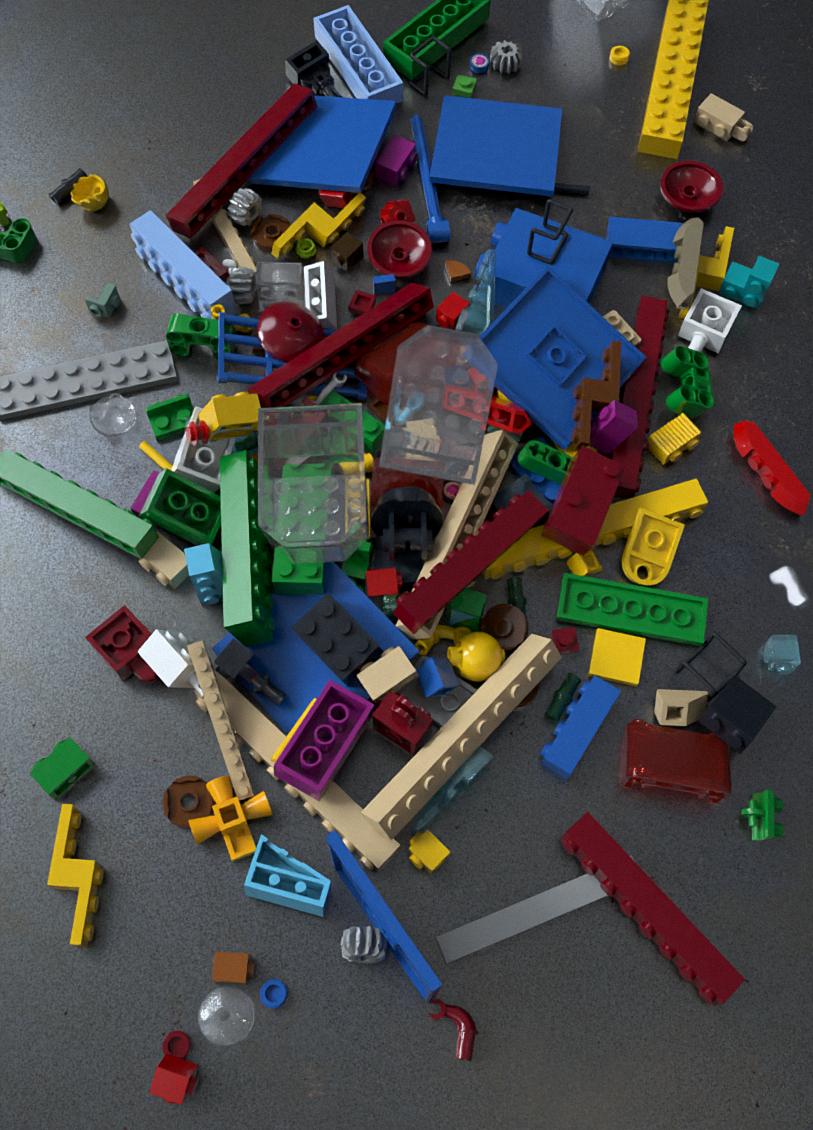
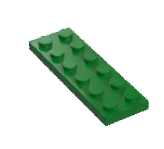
[556,573,708,647]

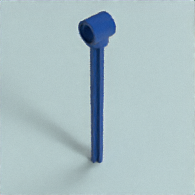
[410,114,450,244]

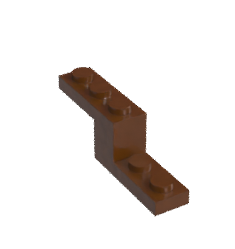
[571,340,621,452]

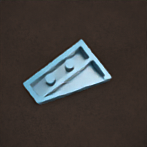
[184,543,223,605]
[244,834,331,917]

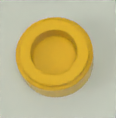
[609,46,630,65]

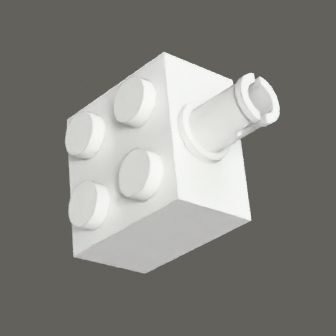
[678,288,742,353]
[138,629,213,698]

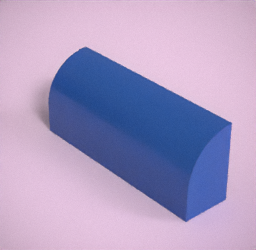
[606,217,684,263]

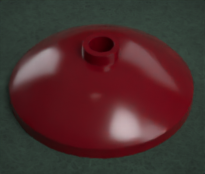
[660,161,723,212]
[367,220,432,279]
[257,302,324,363]

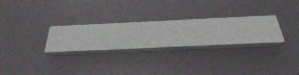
[436,855,634,964]

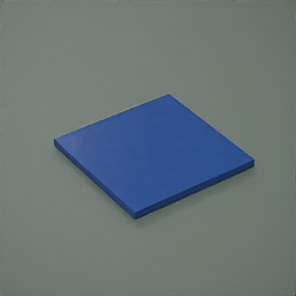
[429,95,562,196]
[245,96,397,193]
[462,265,647,450]
[211,556,420,734]
[326,830,442,1003]

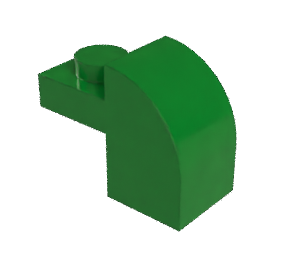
[342,538,374,589]

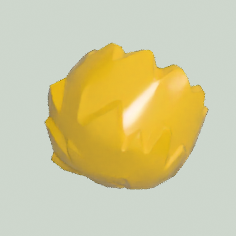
[71,174,109,212]

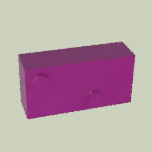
[274,680,374,802]

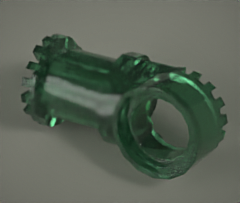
[381,593,403,617]

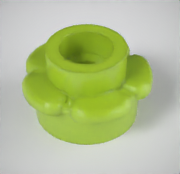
[295,238,316,259]

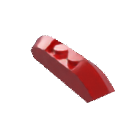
[442,384,532,434]
[734,421,810,516]

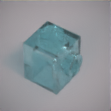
[763,635,801,674]

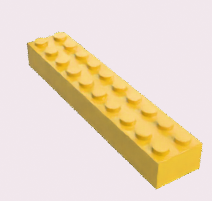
[638,0,709,159]

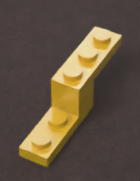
[271,193,366,259]
[676,226,734,319]
[47,804,103,948]

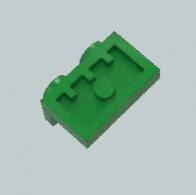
[145,394,194,441]

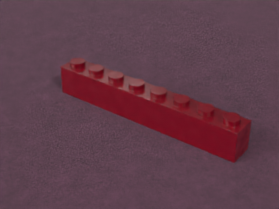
[393,490,549,635]
[559,811,745,1006]

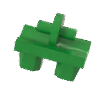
[741,789,783,842]

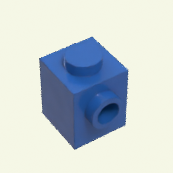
[416,656,460,698]

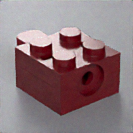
[85,605,160,684]
[372,691,433,757]

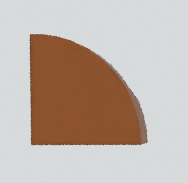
[444,261,471,282]

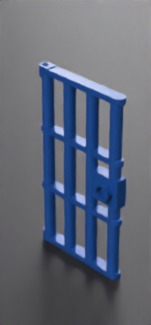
[217,312,367,400]

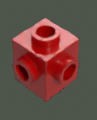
[380,200,416,224]

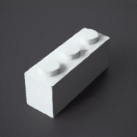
[304,261,337,330]

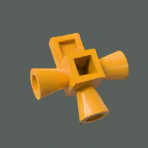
[188,775,273,862]

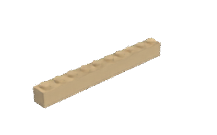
[193,179,260,281]
[187,640,254,801]

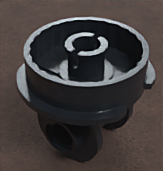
[371,486,443,561]

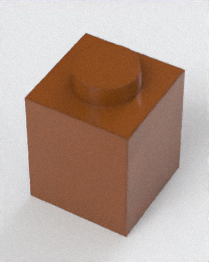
[212,951,255,985]

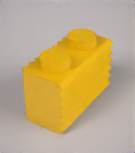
[647,413,702,465]

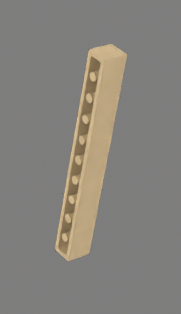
[396,429,518,640]
[360,634,562,840]
[194,671,400,873]

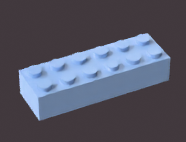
[314,5,403,103]
[130,210,237,319]

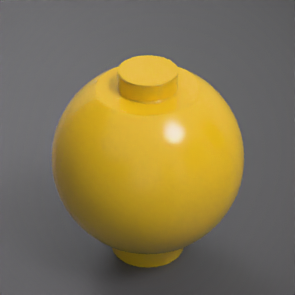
[447,632,505,682]

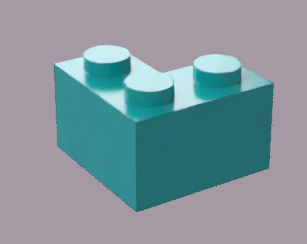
[718,256,779,309]

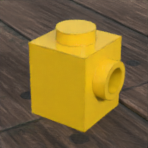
[409,829,450,875]

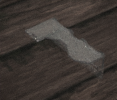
[769,565,810,606]

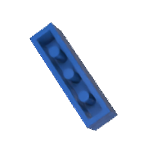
[540,675,621,781]

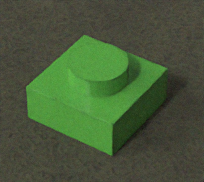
[452,75,477,98]

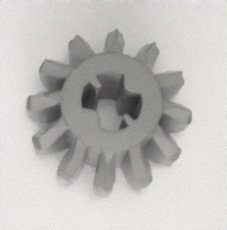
[490,40,523,74]
[227,188,262,226]
[229,267,257,304]
[341,925,387,964]

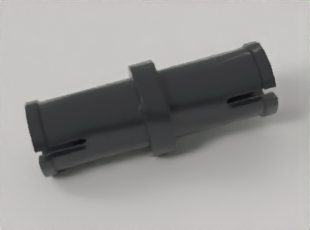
[48,168,88,205]

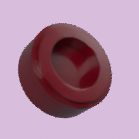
[162,1031,192,1059]

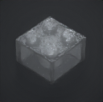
[256,262,304,311]

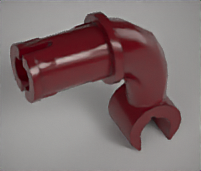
[428,999,479,1061]

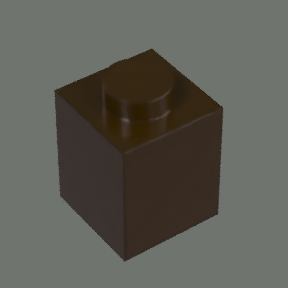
[330,232,364,272]

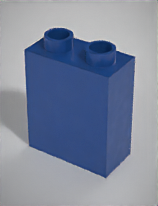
[474,208,613,308]

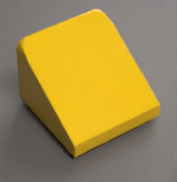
[567,550,603,577]

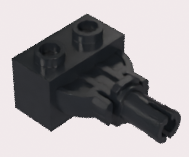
[285,40,343,98]
[214,638,287,706]

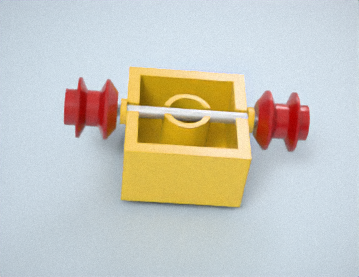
[186,392,280,446]

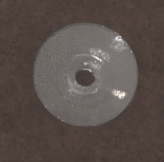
[198,986,254,1046]

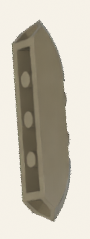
[667,218,704,310]

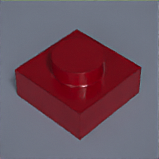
[348,290,376,315]
[550,627,580,655]

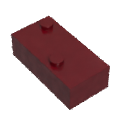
[541,446,625,556]

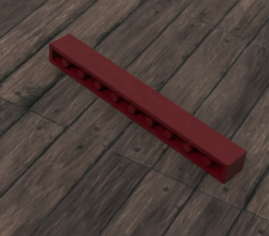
[165,83,317,239]
[247,283,434,416]
[610,296,670,499]

